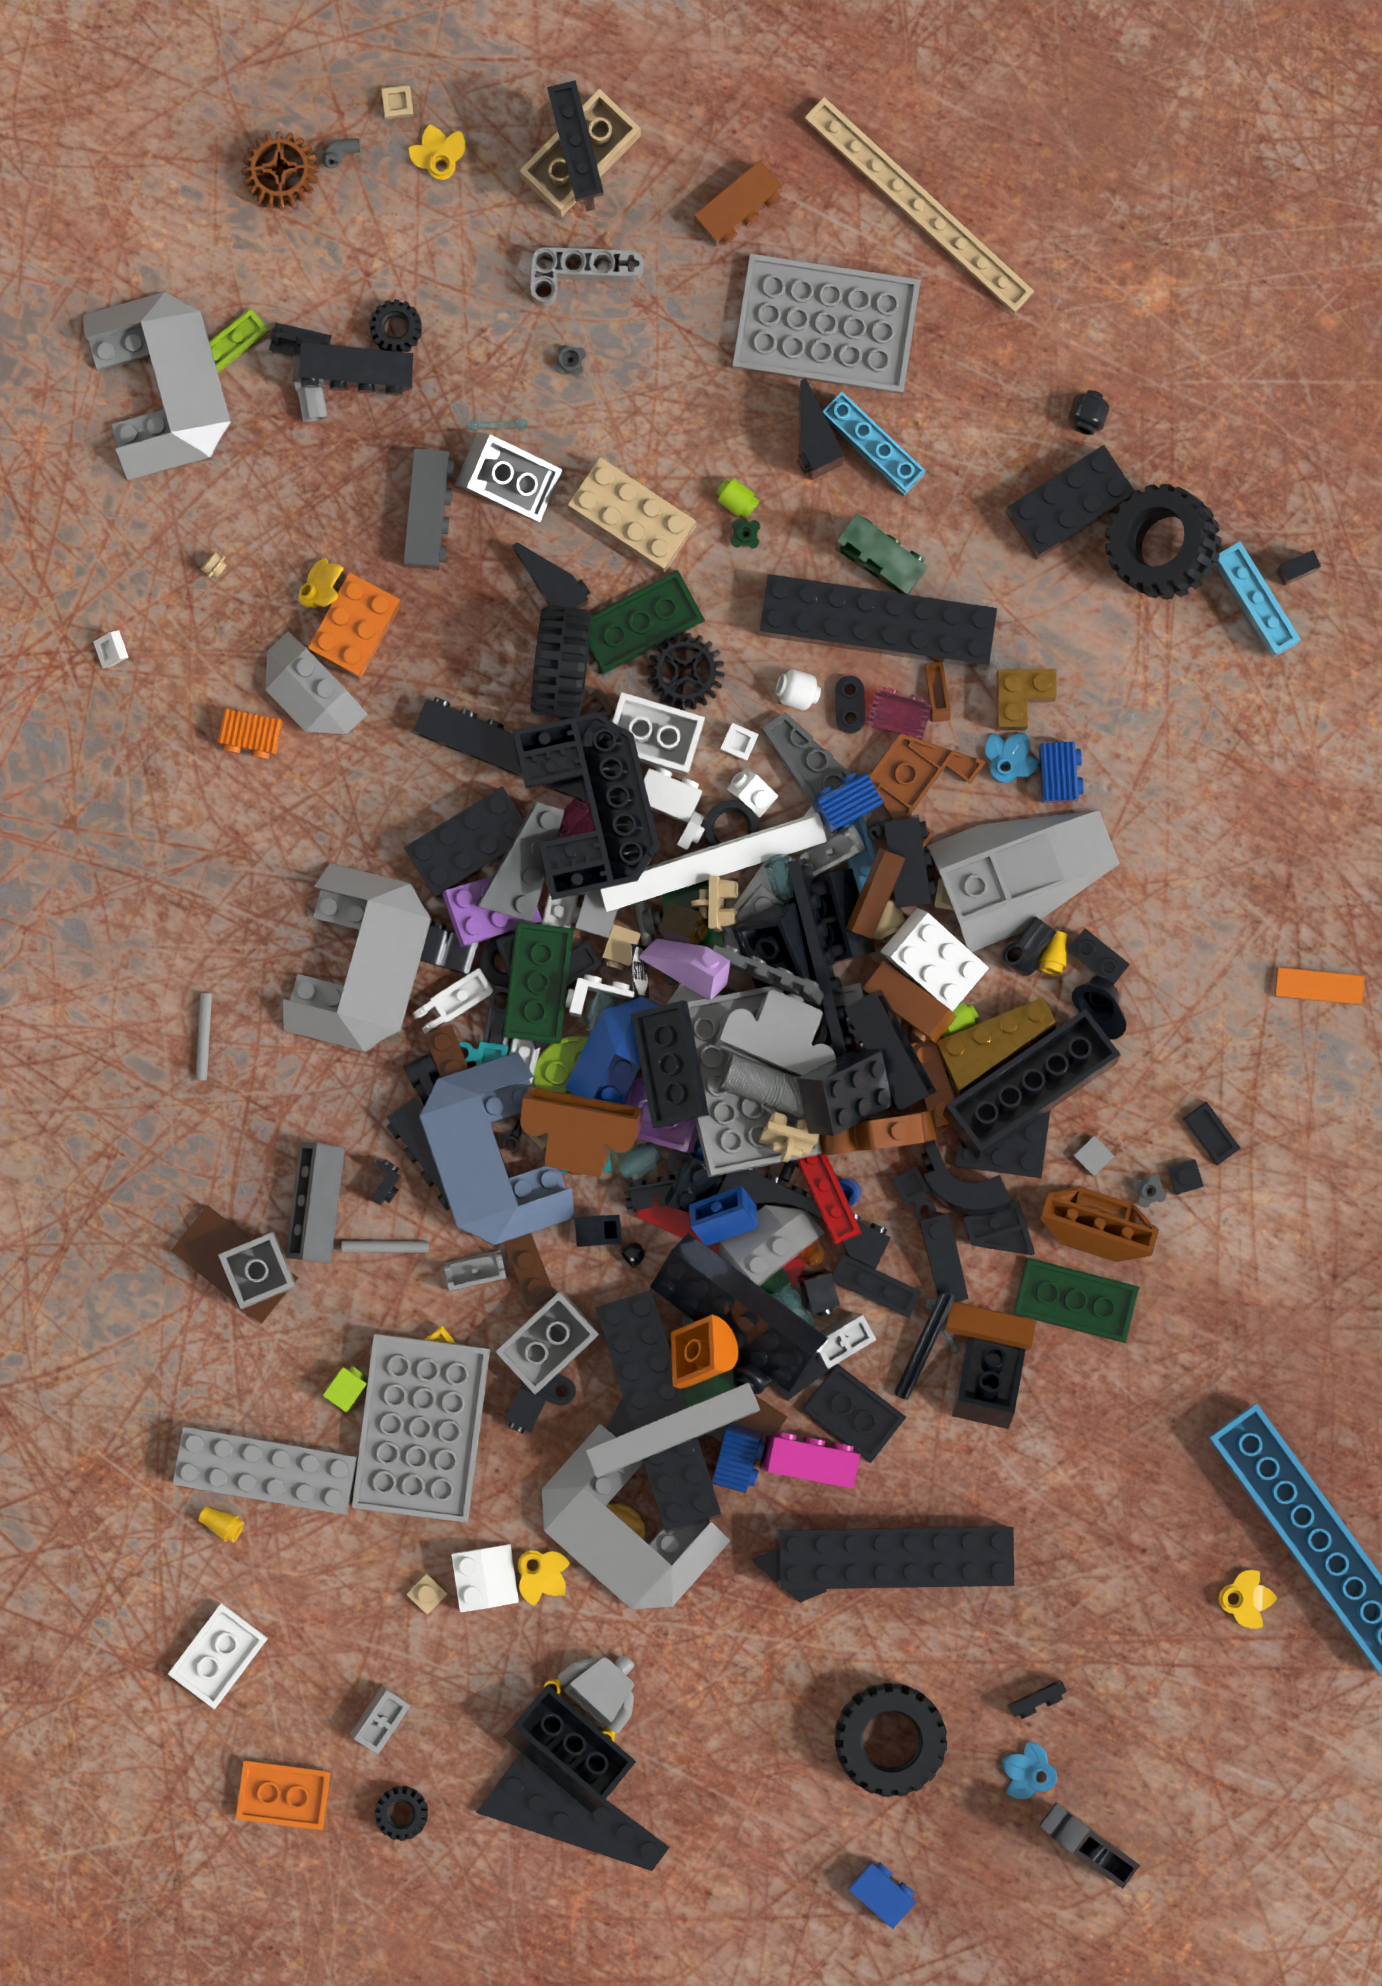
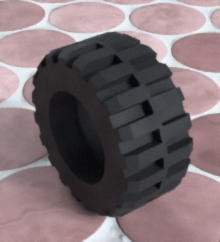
[1105,484,1221,600]
[531,605,592,719]
[834,1682,948,1797]

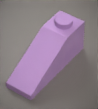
[639,938,731,1001]

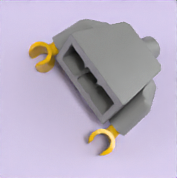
[544,1655,635,1742]

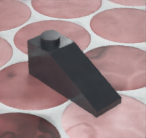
[512,542,590,609]
[919,1213,969,1302]

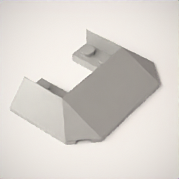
[83,292,231,481]
[283,863,431,1052]
[541,1424,731,1609]

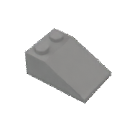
[455,432,563,522]
[495,1291,601,1394]

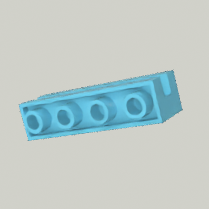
[823,391,926,496]
[1213,541,1301,659]

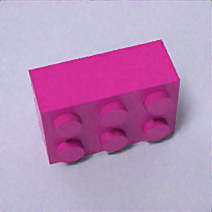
[760,1431,860,1489]

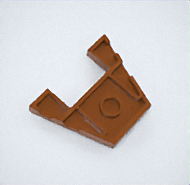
[868,733,986,847]

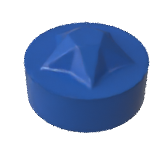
[838,1177,861,1206]

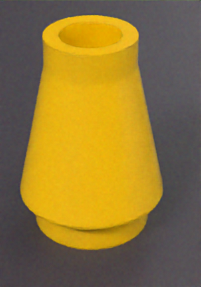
[1038,930,1068,975]
[198,1506,244,1543]

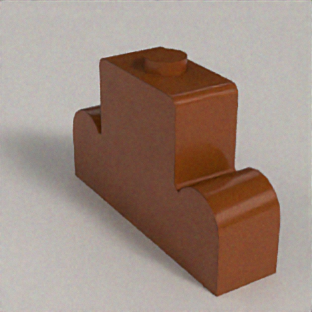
[520,1086,643,1177]
[819,1110,937,1155]

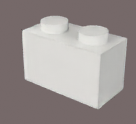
[644,767,702,825]

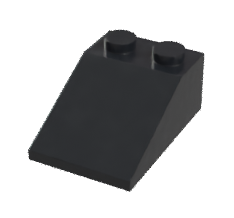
[797,378,845,480]
[952,1337,1026,1429]

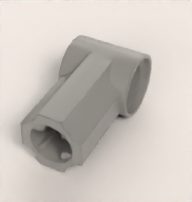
[292,367,327,422]

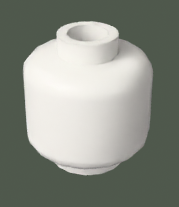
[776,669,821,711]

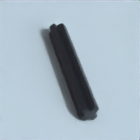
[895,1291,955,1400]

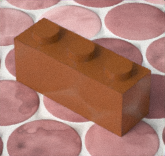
[694,160,782,247]
[862,961,956,1044]

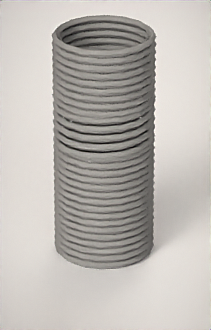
[719,1053,804,1118]

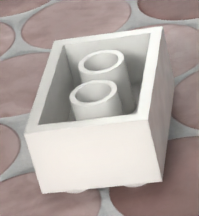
[612,692,705,776]
[880,908,989,1012]

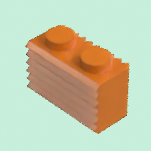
[218,708,283,760]

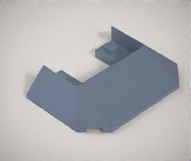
[419,1052,575,1245]

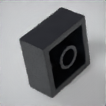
[1277,550,1321,586]

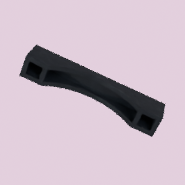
[718,1168,891,1269]

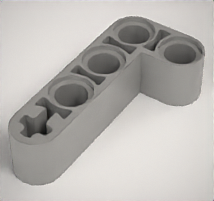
[530,247,644,307]

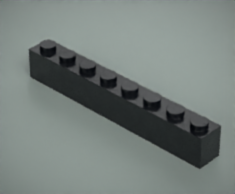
[413,697,587,804]

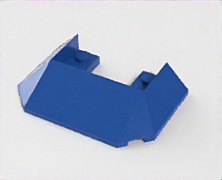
[565,996,703,1156]

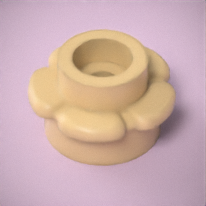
[201,552,227,578]

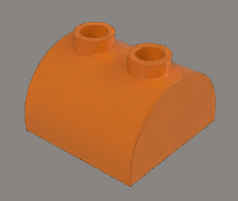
[671,1315,738,1389]

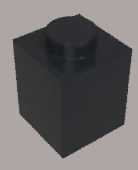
[575,1215,622,1247]
[797,1268,840,1316]
[504,1387,547,1434]

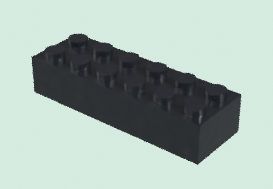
[943,1009,1121,1161]
[650,1233,828,1392]

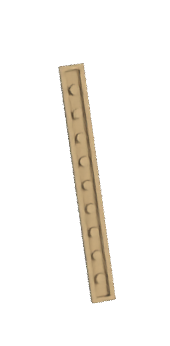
[804,97,1035,314]

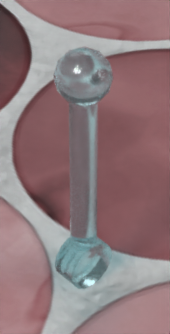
[467,418,527,431]
[925,1299,960,1354]

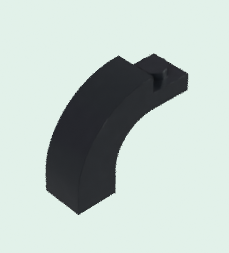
[921,1140,1011,1216]

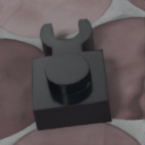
[891,1166,936,1221]

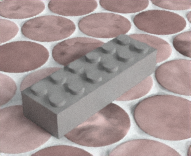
[173,1426,358,1515]

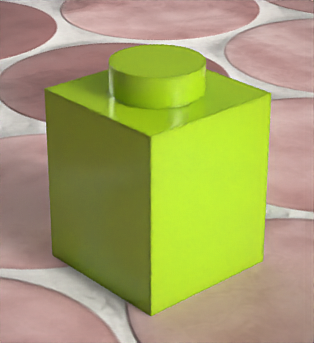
[323,1366,368,1412]

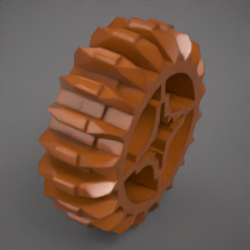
[241,131,320,210]

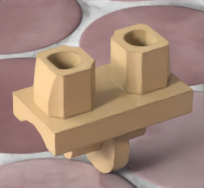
[691,876,738,932]
[759,1112,819,1163]

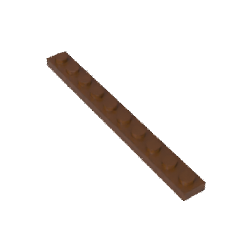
[424,1024,555,1306]

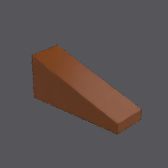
[925,662,951,723]

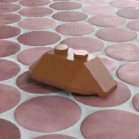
[1040,1186,1159,1262]

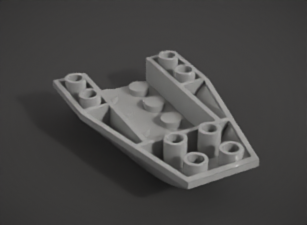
[926,810,1120,952]

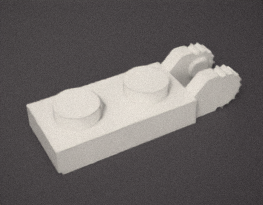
[412,968,494,1034]

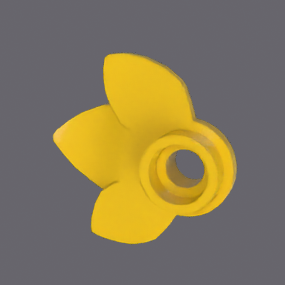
[409,125,465,180]
[299,558,344,608]
[518,1550,570,1606]
[1218,1570,1277,1629]

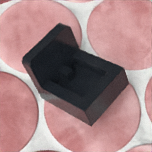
[371,1159,402,1205]

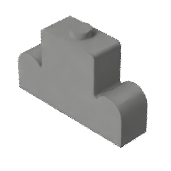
[713,990,836,1078]

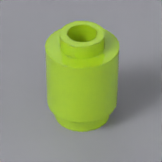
[716,478,760,519]
[942,1001,979,1039]

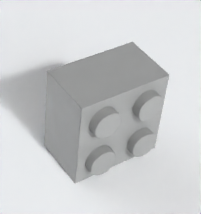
[218,1232,297,1309]

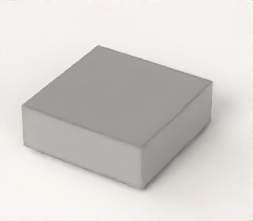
[1073,1135,1115,1177]

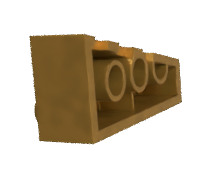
[937,997,1057,1096]

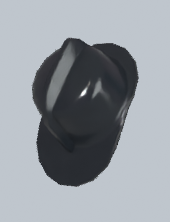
[1072,975,1127,1040]

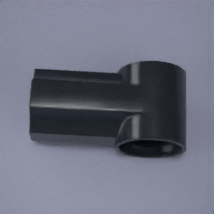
[1002,917,1056,976]
[483,987,509,1046]
[403,1053,440,1105]

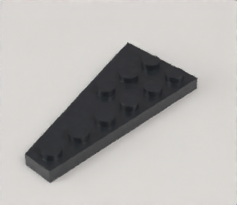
[476,1752,670,1871]

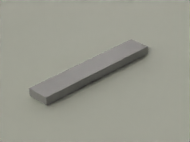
[586,1383,760,1478]

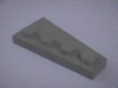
[761,712,853,825]
[475,801,565,922]
[713,944,824,1005]

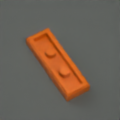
[1275,967,1365,1005]

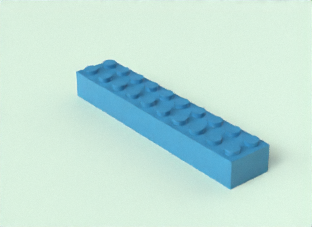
[1206,1403,1382,1677]

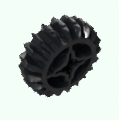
[647,633,725,711]

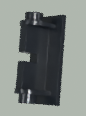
[269,322,332,356]
[1067,928,1130,985]
[624,1174,675,1211]

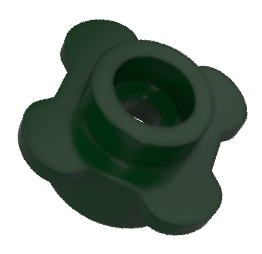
[731,519,760,549]

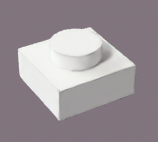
[93,630,128,669]
[720,723,759,762]
[677,812,705,850]

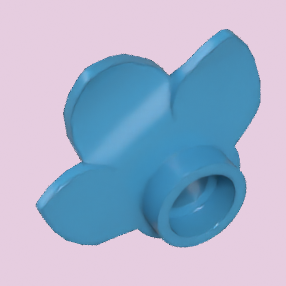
[985,733,1040,783]
[1001,1742,1057,1799]

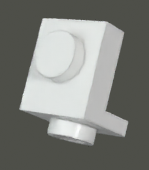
[727,768,779,818]

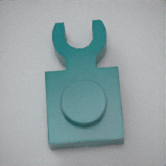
[459,1041,509,1066]

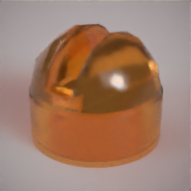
[799,1241,825,1266]

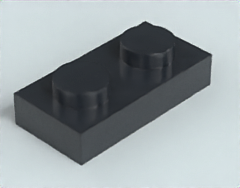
[1008,1680,1067,1719]

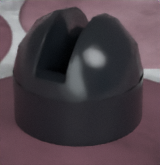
[620,1242,645,1268]

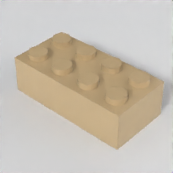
[519,89,641,217]
[568,457,696,573]

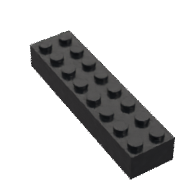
[759,574,997,669]
[596,1290,722,1534]
[777,1526,1015,1590]

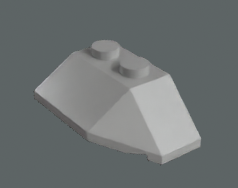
[265,631,368,735]
[719,1205,825,1286]

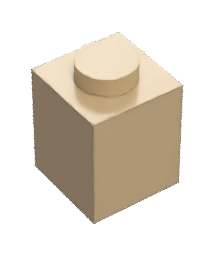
[602,924,641,971]

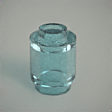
[765,854,795,899]
[582,991,618,1033]
[617,1142,662,1181]

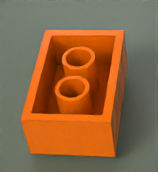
[308,572,402,680]

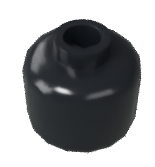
[1068,390,1109,435]
[733,1358,773,1394]

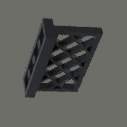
[547,80,604,212]

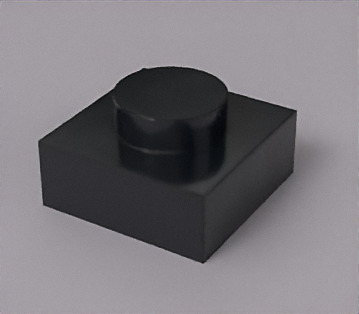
[1167,1159,1204,1195]

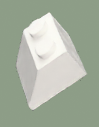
[452,1544,519,1612]

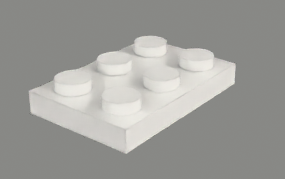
[168,1603,268,1710]

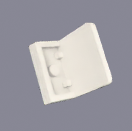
[565,974,635,1018]

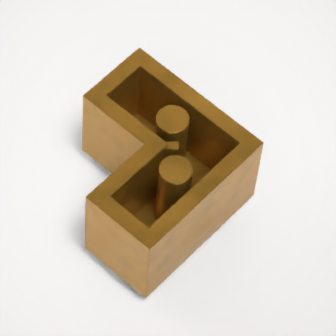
[996,669,1057,731]

